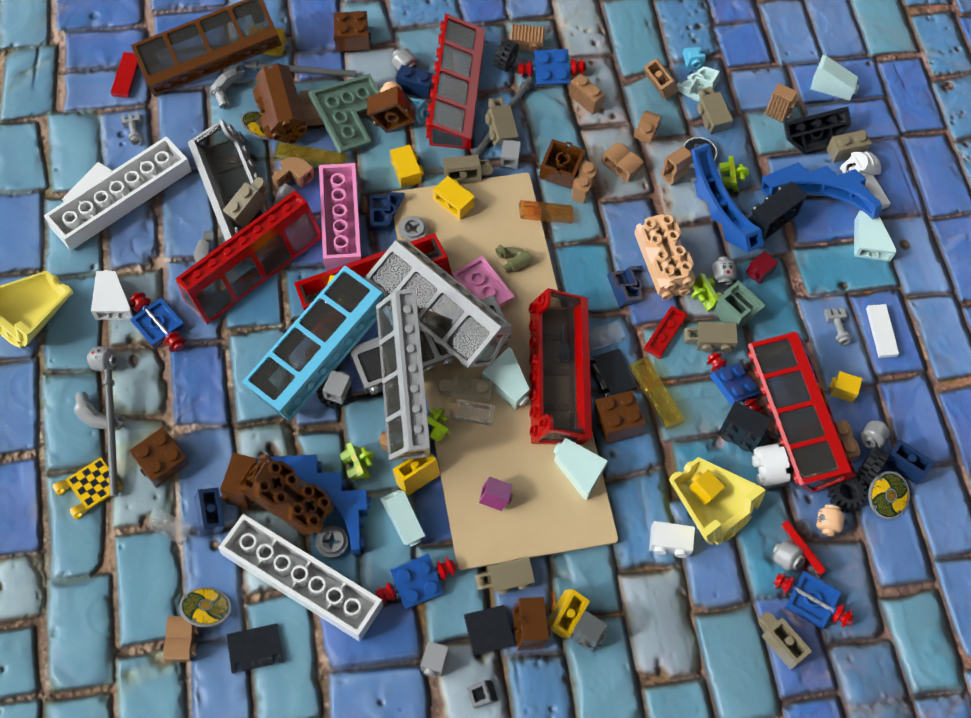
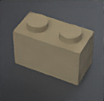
[827,130,871,163]

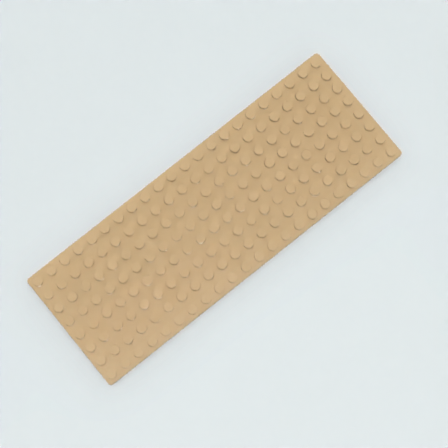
[393,173,618,570]

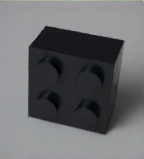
[718,401,771,453]

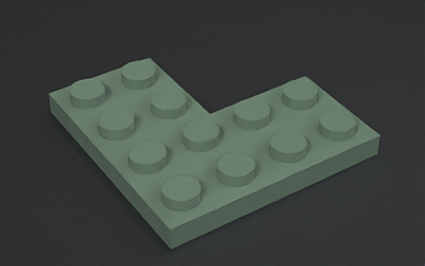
[308,74,380,154]

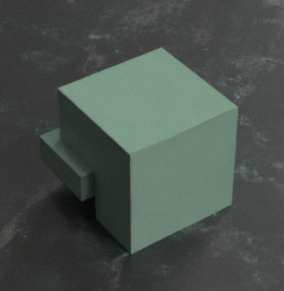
[713,281,766,331]

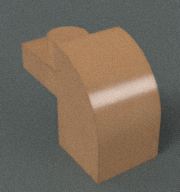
[634,110,662,143]
[272,157,315,190]

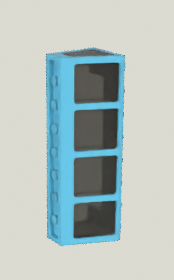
[242,265,391,421]

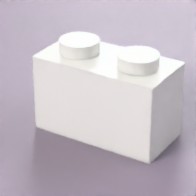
[649,521,695,558]

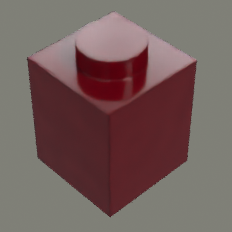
[746,251,778,284]

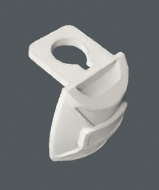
[840,151,881,175]

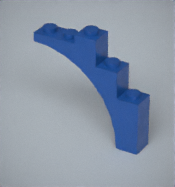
[691,143,764,252]
[761,162,882,220]
[271,454,371,556]

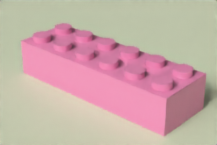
[319,163,362,270]

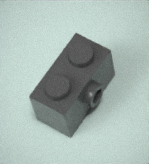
[570,610,608,652]

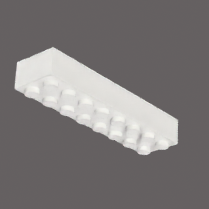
[44,136,191,251]
[218,514,383,642]

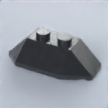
[783,106,852,153]

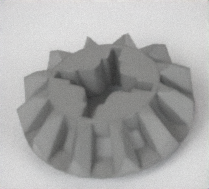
[398,216,428,241]
[315,526,348,559]

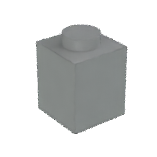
[500,140,521,169]
[322,370,351,404]
[421,641,449,678]

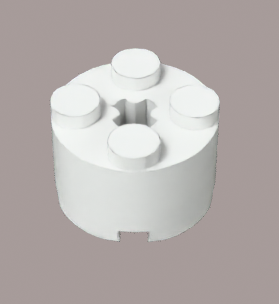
[752,443,790,486]

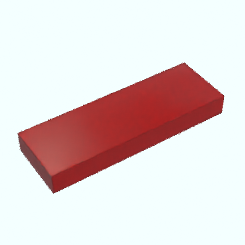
[110,52,139,98]
[644,305,688,359]
[781,521,826,577]

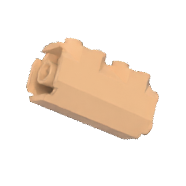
[634,214,696,300]

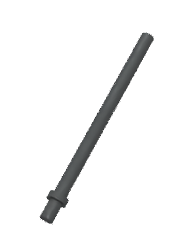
[243,61,356,77]
[472,76,534,157]
[102,369,118,497]

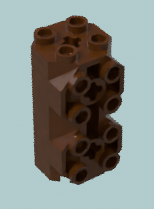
[253,63,308,144]
[239,454,334,535]

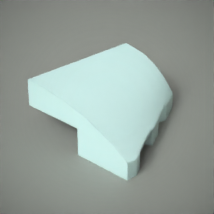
[676,66,720,102]

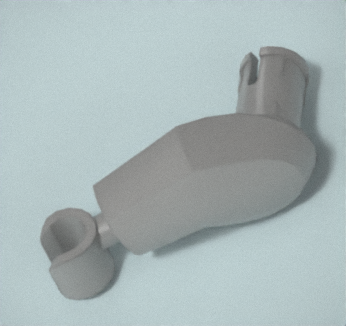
[211,65,245,109]
[193,231,214,263]
[74,392,125,431]

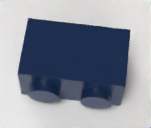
[396,65,434,100]
[885,439,935,485]
[194,487,225,536]

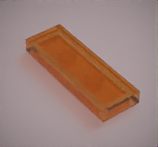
[519,200,574,224]

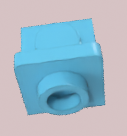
[683,47,706,69]
[410,98,430,124]

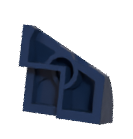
[369,192,405,231]
[607,266,643,308]

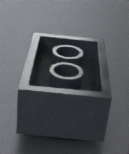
[748,181,807,242]

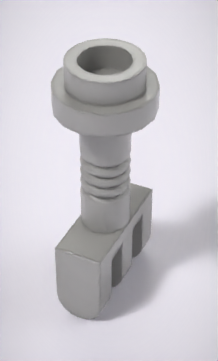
[121,112,143,146]
[824,307,851,346]

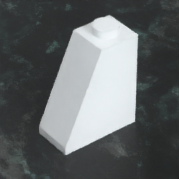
[91,270,134,320]

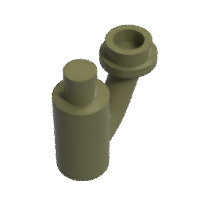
[495,245,533,272]

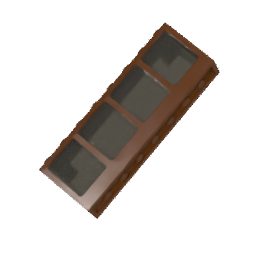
[131,0,282,97]

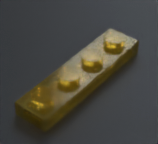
[273,142,347,168]
[629,357,685,431]

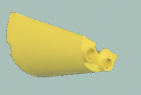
[0,271,73,348]
[669,457,765,545]

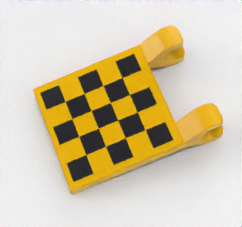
[53,457,123,520]

